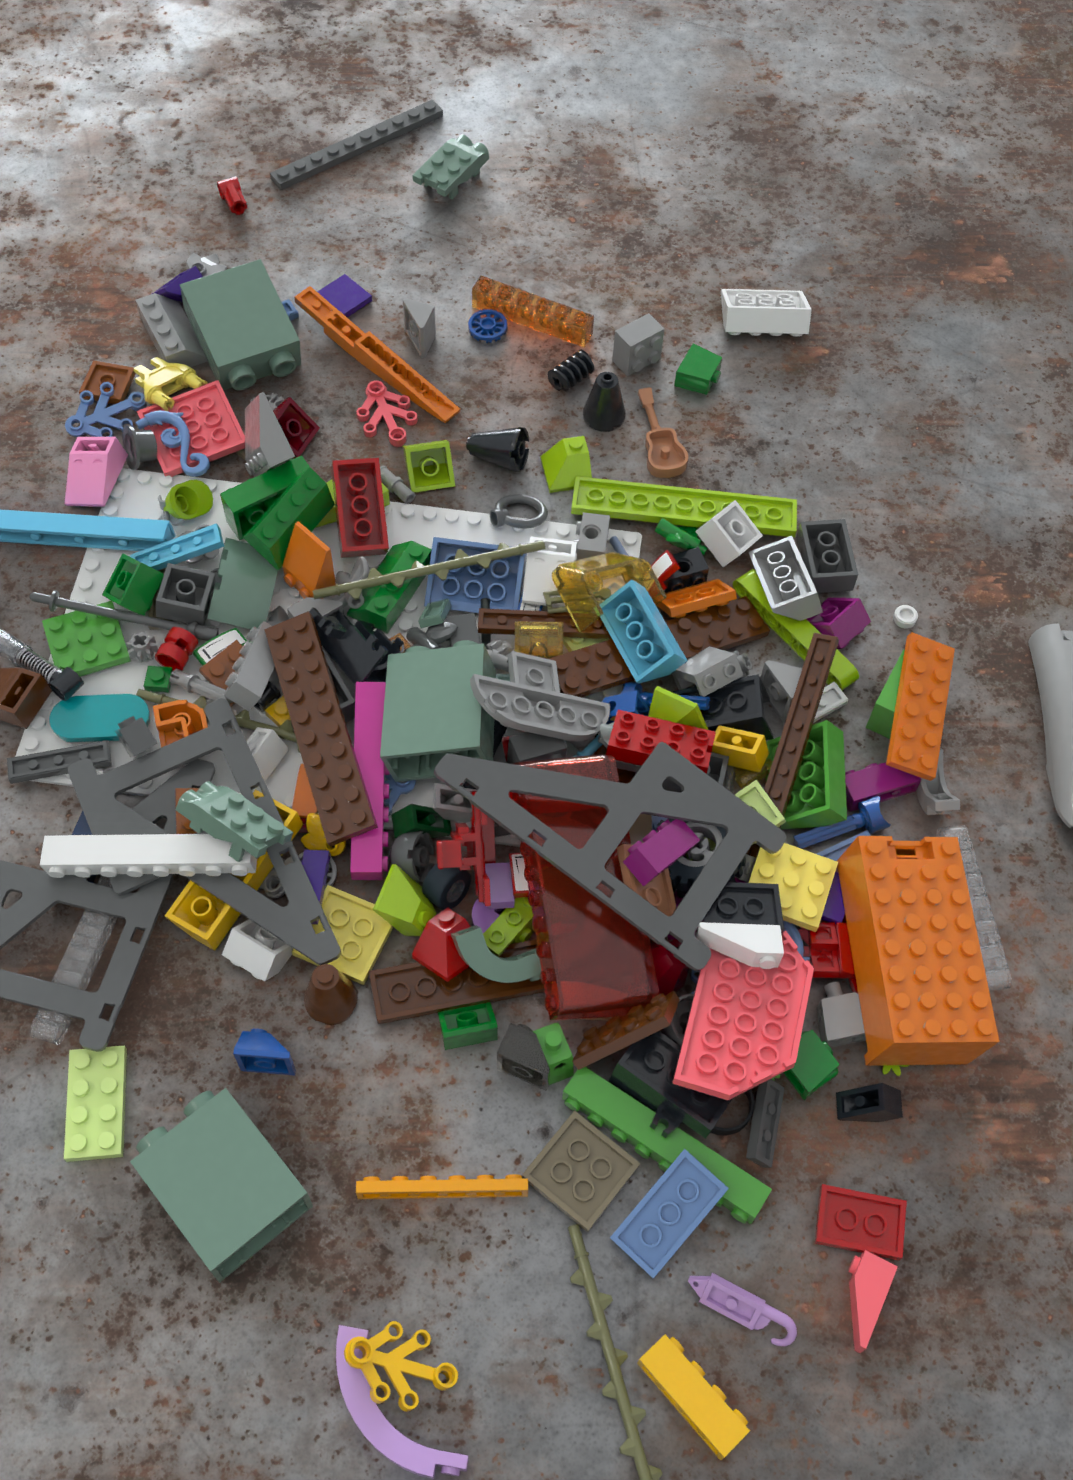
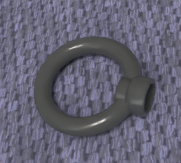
[490,494,548,529]

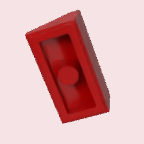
[835,923,856,978]

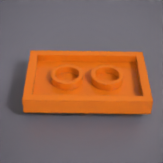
[654,579,737,618]

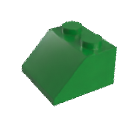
[102,553,164,615]

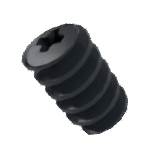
[547,349,595,392]

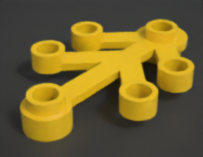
[344,1321,458,1412]

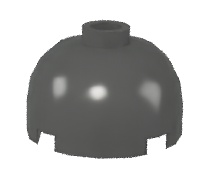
[388,831,434,882]

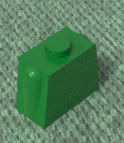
[674,343,722,395]
[783,1029,840,1100]

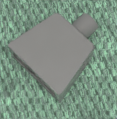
[817,982,866,1048]

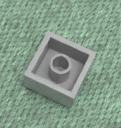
[612,313,664,376]

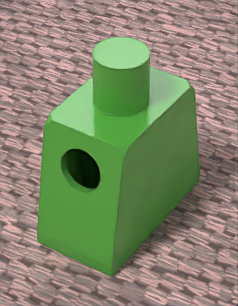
[530,1022,574,1086]

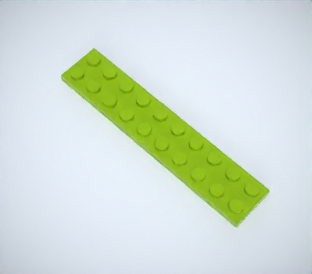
[571,476,797,538]

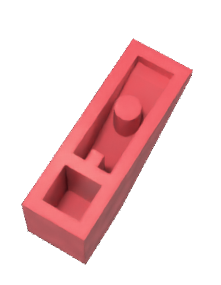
[848,1250,898,1353]

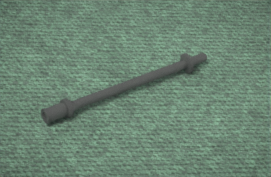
[29,590,219,641]

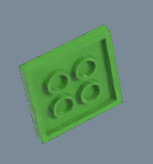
[42,601,131,676]

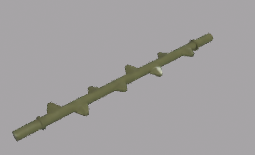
[312,540,545,600]
[136,689,300,753]
[568,1224,663,1480]

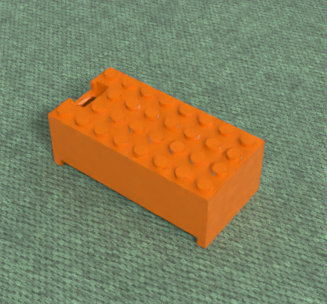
[835,836,1000,1066]

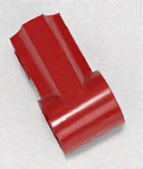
[217,177,247,215]

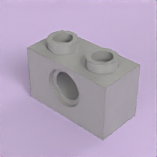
[574,512,610,566]

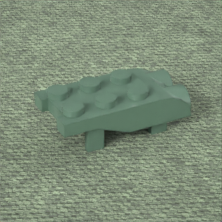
[413,135,490,199]
[175,781,293,862]

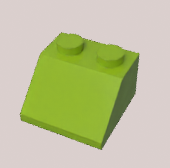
[403,440,455,492]

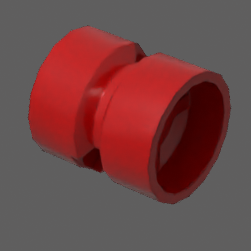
[154,627,199,671]

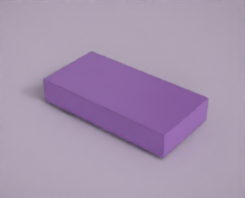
[485,862,514,909]

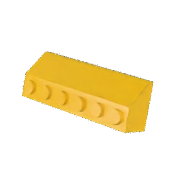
[165,789,303,951]

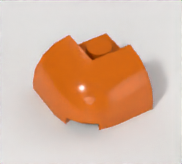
[153,700,208,748]

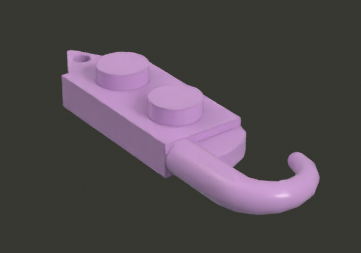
[688,1273,797,1346]

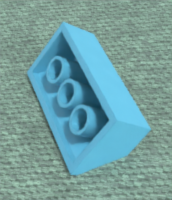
[595,580,688,684]

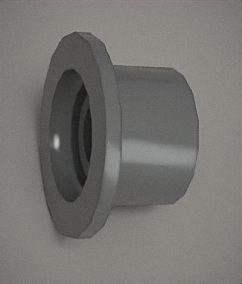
[122,425,157,470]

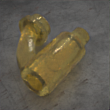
[734,758,773,789]

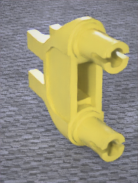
[134,357,208,411]

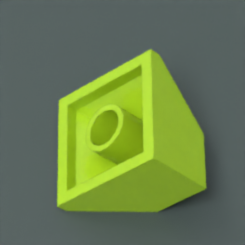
[540,436,592,493]
[648,686,708,730]
[373,864,436,936]

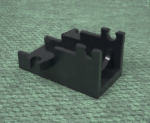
[309,607,407,685]
[671,674,774,741]
[608,1031,733,1139]

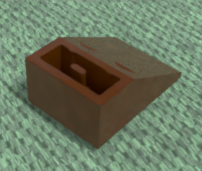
[0,667,52,729]

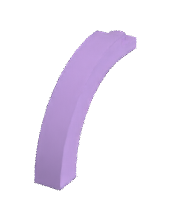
[336,1325,469,1479]

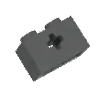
[115,716,158,757]

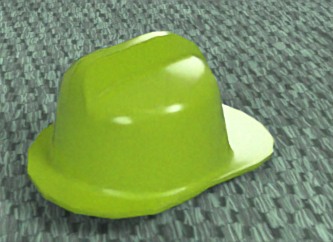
[163,479,213,520]

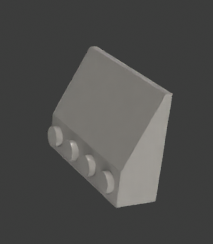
[245,392,295,477]

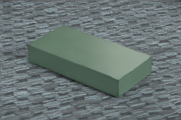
[418,599,452,628]

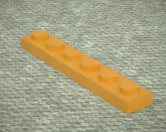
[356,1174,528,1199]

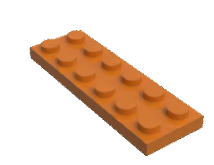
[886,632,955,781]

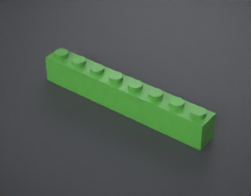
[562,1067,772,1224]

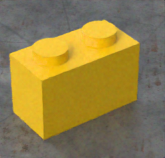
[712,725,769,773]

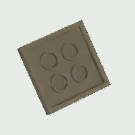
[522,1110,641,1232]

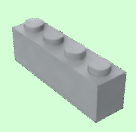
[224,621,275,711]

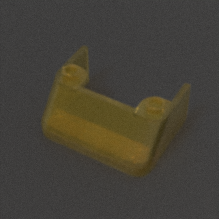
[552,552,667,633]

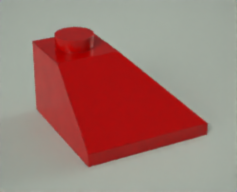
[412,908,471,982]

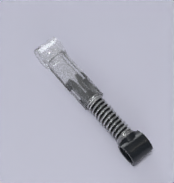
[0,628,84,701]

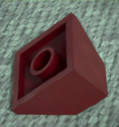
[273,397,320,459]

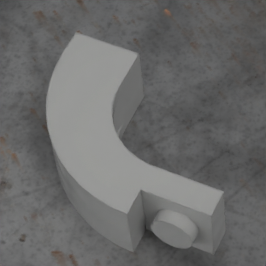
[916,748,960,815]

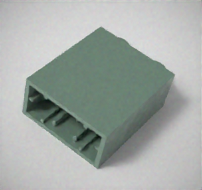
[180,259,301,391]
[380,640,496,782]
[130,1088,313,1283]

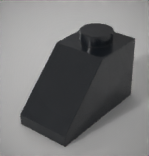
[836,1083,903,1122]

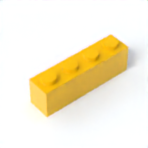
[637,1334,750,1461]

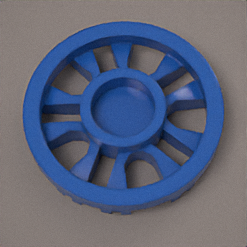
[468,309,507,343]

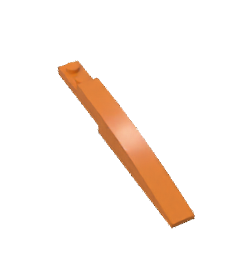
[295,286,460,423]

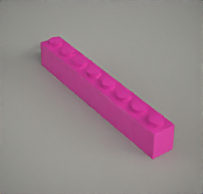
[350,682,390,880]

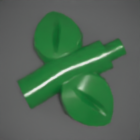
[655,518,708,556]

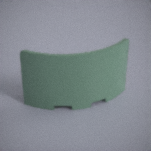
[207,537,278,630]

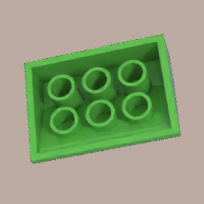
[765,720,847,830]

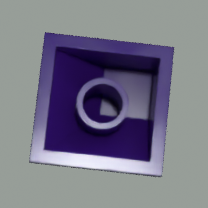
[152,266,203,301]

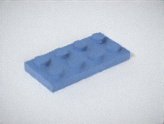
[610,1149,729,1279]

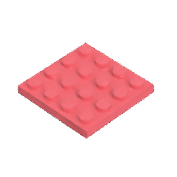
[137,380,245,477]

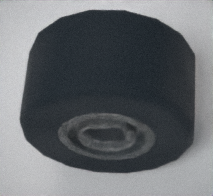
[422,864,471,910]

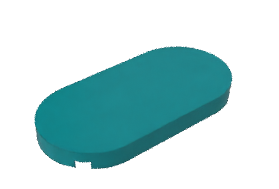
[49,694,150,742]

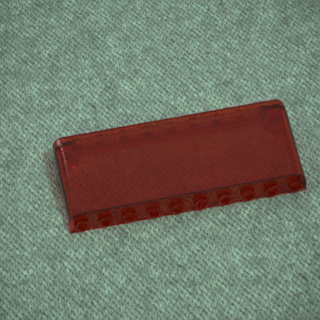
[512,755,659,1020]

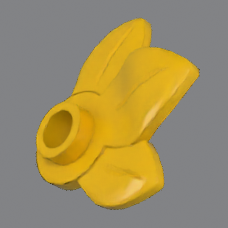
[301,813,346,856]

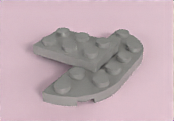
[470,651,610,741]

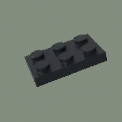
[701,882,784,935]

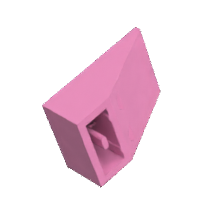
[65,437,128,507]

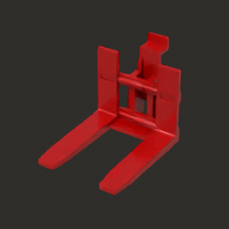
[436,791,599,906]

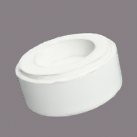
[893,605,918,629]

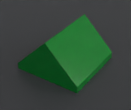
[438,1002,498,1050]

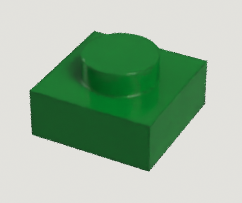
[143,666,173,693]

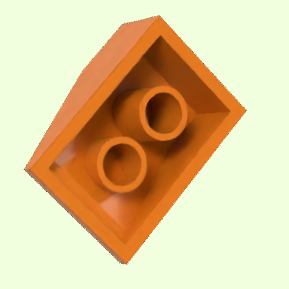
[282,521,336,599]

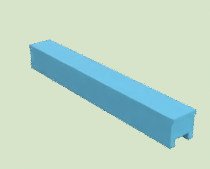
[0,510,176,551]

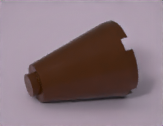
[304,964,358,1025]

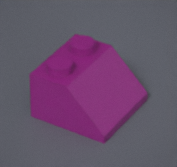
[807,597,871,649]

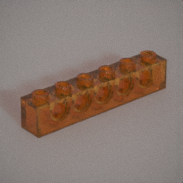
[472,275,594,347]

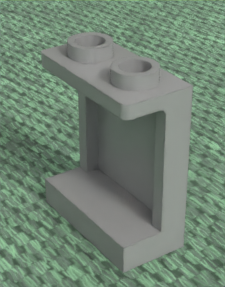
[672,647,743,696]

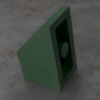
[391,804,452,839]

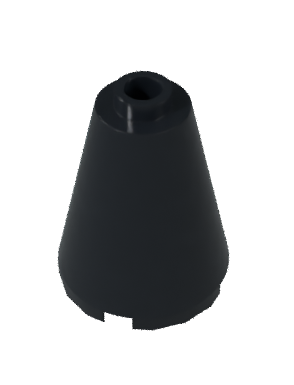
[583,372,626,432]
[466,427,529,472]

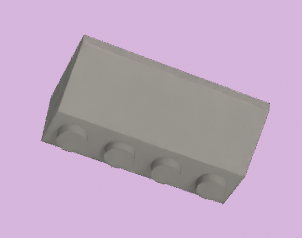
[135,293,207,367]
[748,536,823,621]

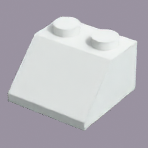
[695,500,763,567]
[222,919,293,981]

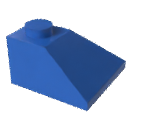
[233,1028,296,1075]

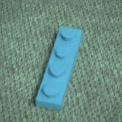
[130,523,224,570]

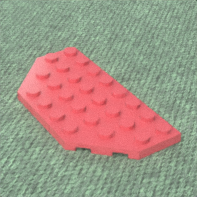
[672,931,814,1100]

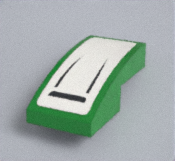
[193,628,247,666]

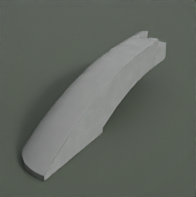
[1028,623,1073,828]

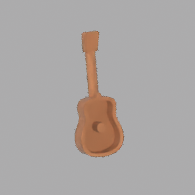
[638,387,688,478]

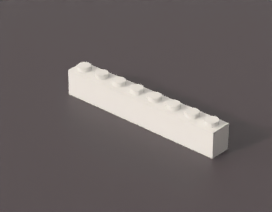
[40,834,257,878]

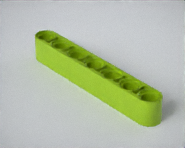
[733,569,859,691]

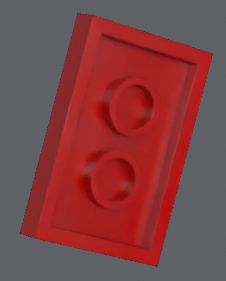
[814,1184,907,1261]

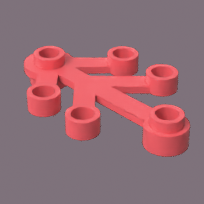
[356,380,418,447]

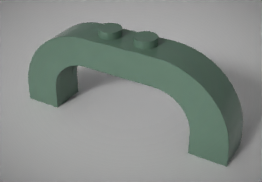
[451,882,611,983]

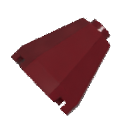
[631,939,689,997]

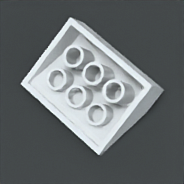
[721,289,812,337]

